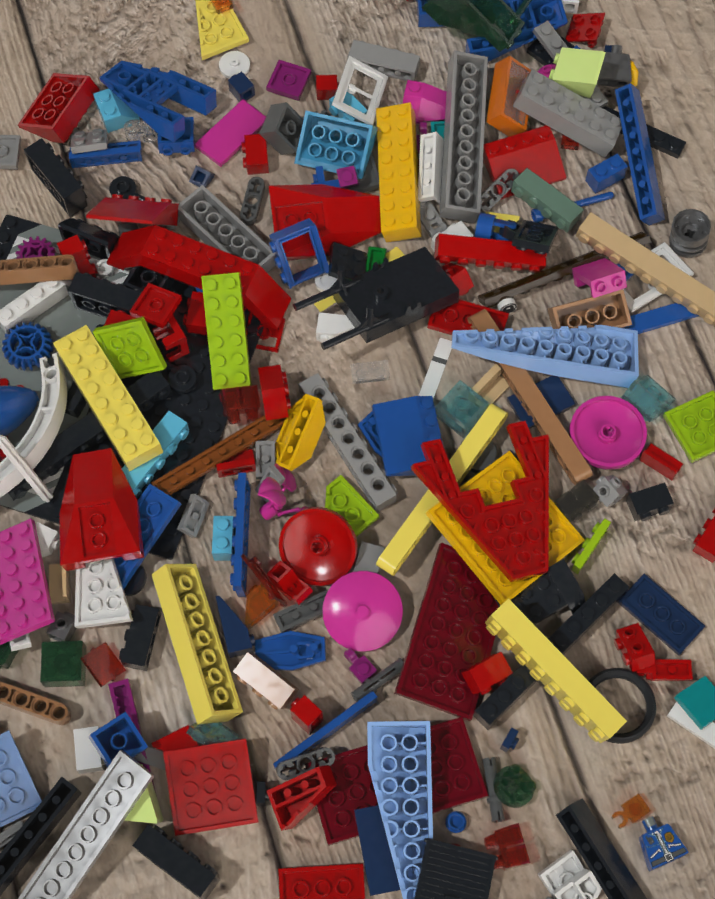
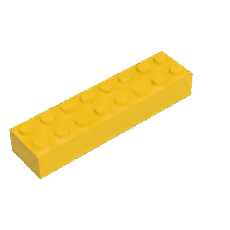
[376,102,422,243]

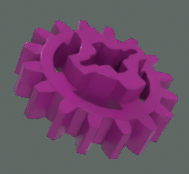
[15,236,56,259]

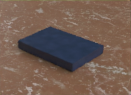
[507,375,576,429]

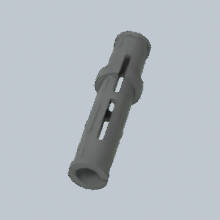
[351,658,404,702]
[482,757,505,823]

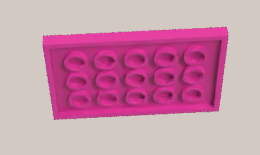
[0,518,55,645]

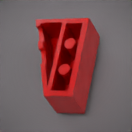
[267,765,337,831]

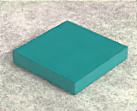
[674,676,715,730]

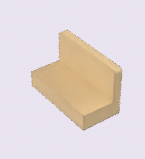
[470,364,509,410]
[49,564,71,604]

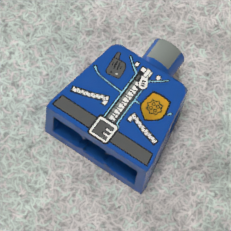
[639,816,689,872]

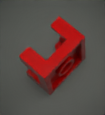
[152,315,190,362]

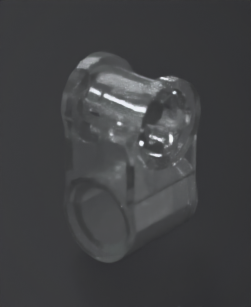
[124,120,158,143]

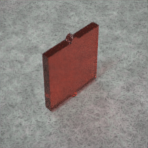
[80,642,126,687]

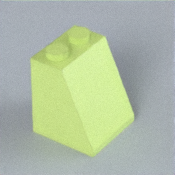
[549,47,606,98]
[125,764,163,824]

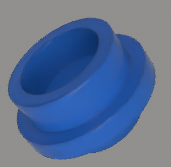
[445,812,466,833]

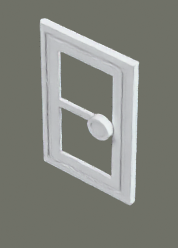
[332,56,388,125]
[623,242,694,312]

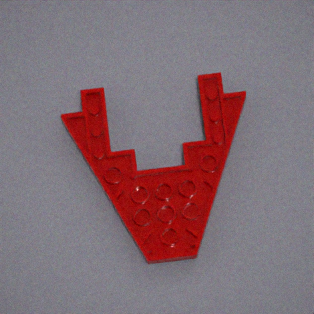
[411,420,549,582]

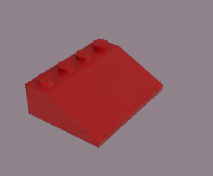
[17,73,100,143]
[483,125,567,200]
[86,194,179,226]

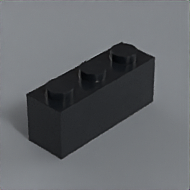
[119,604,161,671]

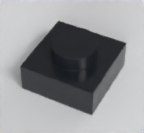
[256,782,270,806]

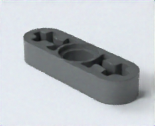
[480,169,519,210]
[240,177,265,226]
[276,747,335,780]

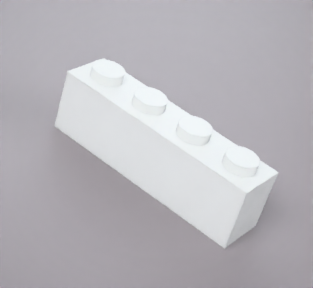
[0,280,69,334]

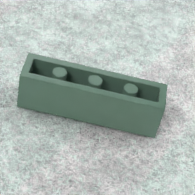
[511,168,584,233]

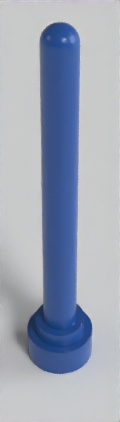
[531,192,614,223]

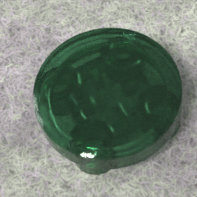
[493,764,536,808]

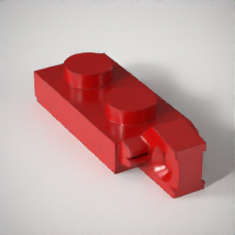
[635,659,693,681]

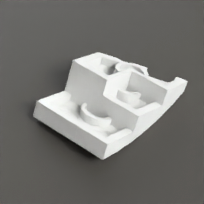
[538,850,602,899]

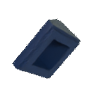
[189,165,215,188]

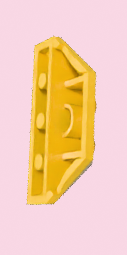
[275,394,326,471]

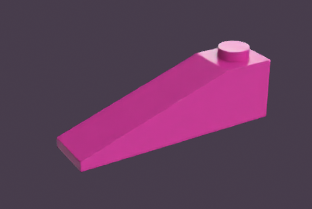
[402,80,447,124]

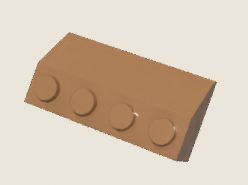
[547,289,632,329]

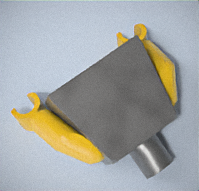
[596,45,638,87]

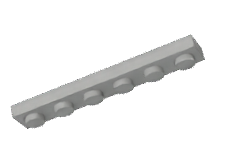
[533,21,608,108]

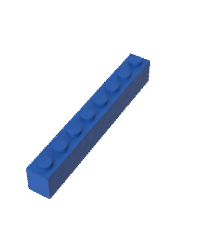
[615,83,665,226]

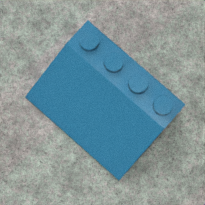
[294,110,378,179]

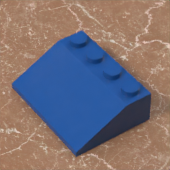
[372,396,443,476]

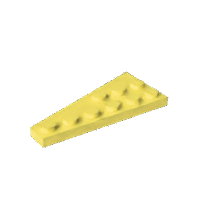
[195,0,249,61]

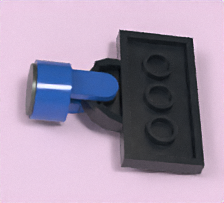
[473,212,559,254]

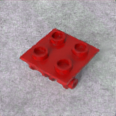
[565,12,605,48]

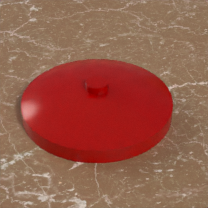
[279,507,357,586]

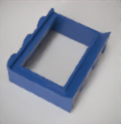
[269,218,329,289]

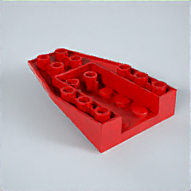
[269,184,381,261]
[60,448,144,571]

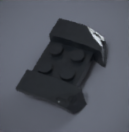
[495,559,585,625]

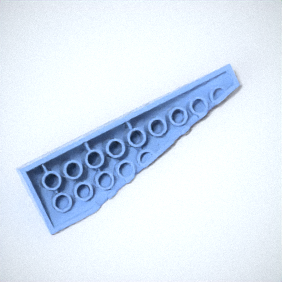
[451,325,639,389]
[367,721,433,899]

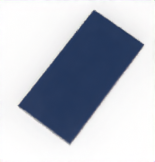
[617,573,705,656]
[354,805,400,896]

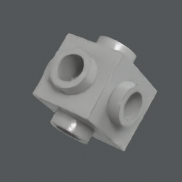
[592,475,628,507]

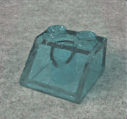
[621,375,676,422]

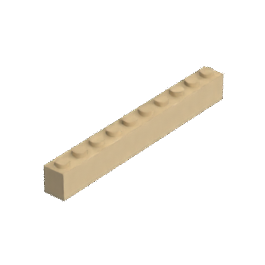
[576,212,715,326]

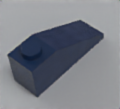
[216,596,256,658]

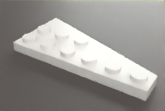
[74,558,133,629]

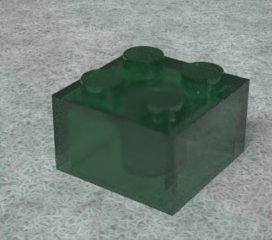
[40,641,86,687]

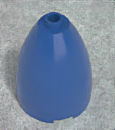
[0,386,39,436]

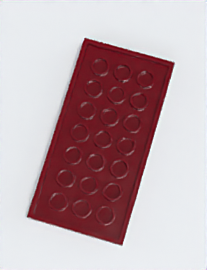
[394,543,499,721]
[305,717,488,846]

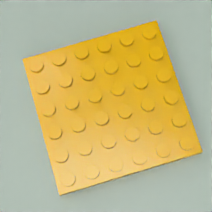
[425,450,585,605]

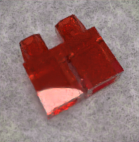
[219,385,260,425]
[483,823,530,871]

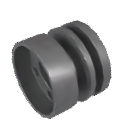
[669,209,711,258]

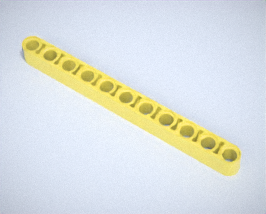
[376,403,509,576]

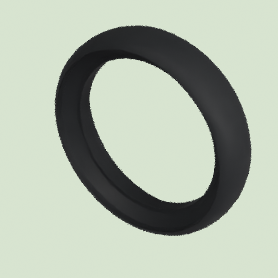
[589,668,656,744]

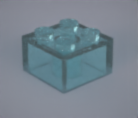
[435,380,489,438]

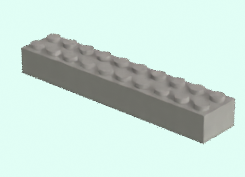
[439,50,488,223]

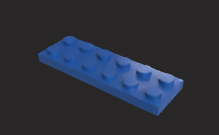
[230,473,251,597]
[114,483,181,590]

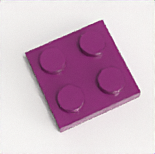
[266,60,311,101]

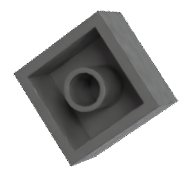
[259,102,304,155]

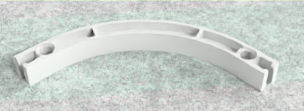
[0,353,67,497]

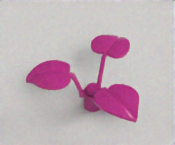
[258,463,309,520]

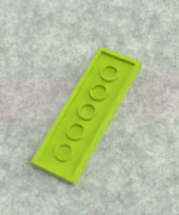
[201,272,252,390]

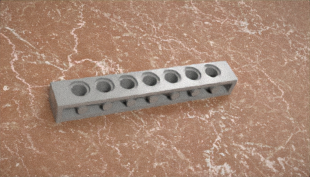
[298,373,398,512]

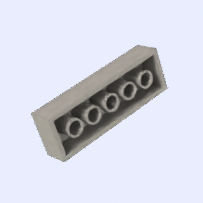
[513,69,622,157]
[178,185,276,272]

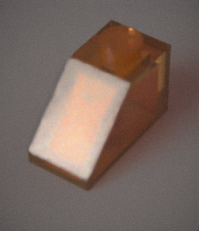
[245,583,279,631]

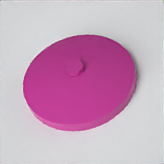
[569,396,647,469]
[322,571,403,652]

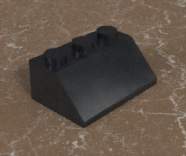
[58,218,119,259]

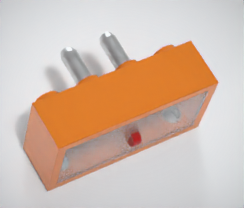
[485,56,531,137]

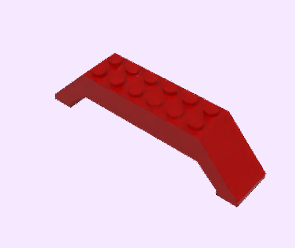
[107,225,292,330]

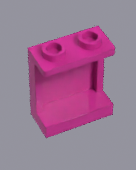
[572,258,627,298]

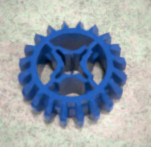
[2,321,53,371]

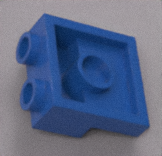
[158,117,195,156]

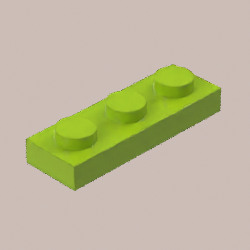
[571,518,611,574]

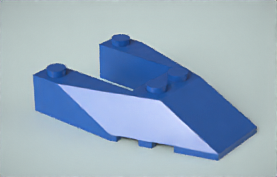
[454,0,568,62]
[99,61,217,142]

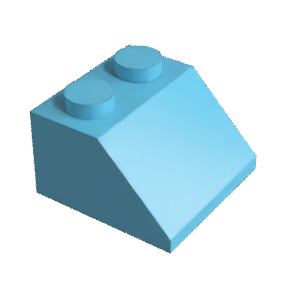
[93,88,141,133]

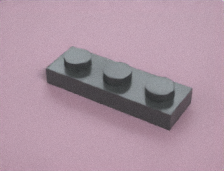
[273,590,328,633]

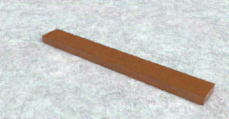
[152,415,286,496]

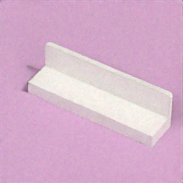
[418,132,444,204]

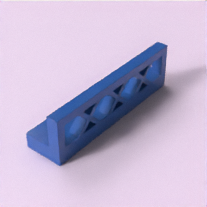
[69,140,142,168]

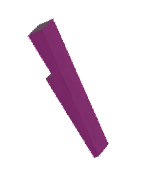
[108,679,157,796]

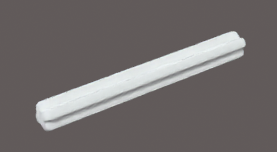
[0,435,53,502]

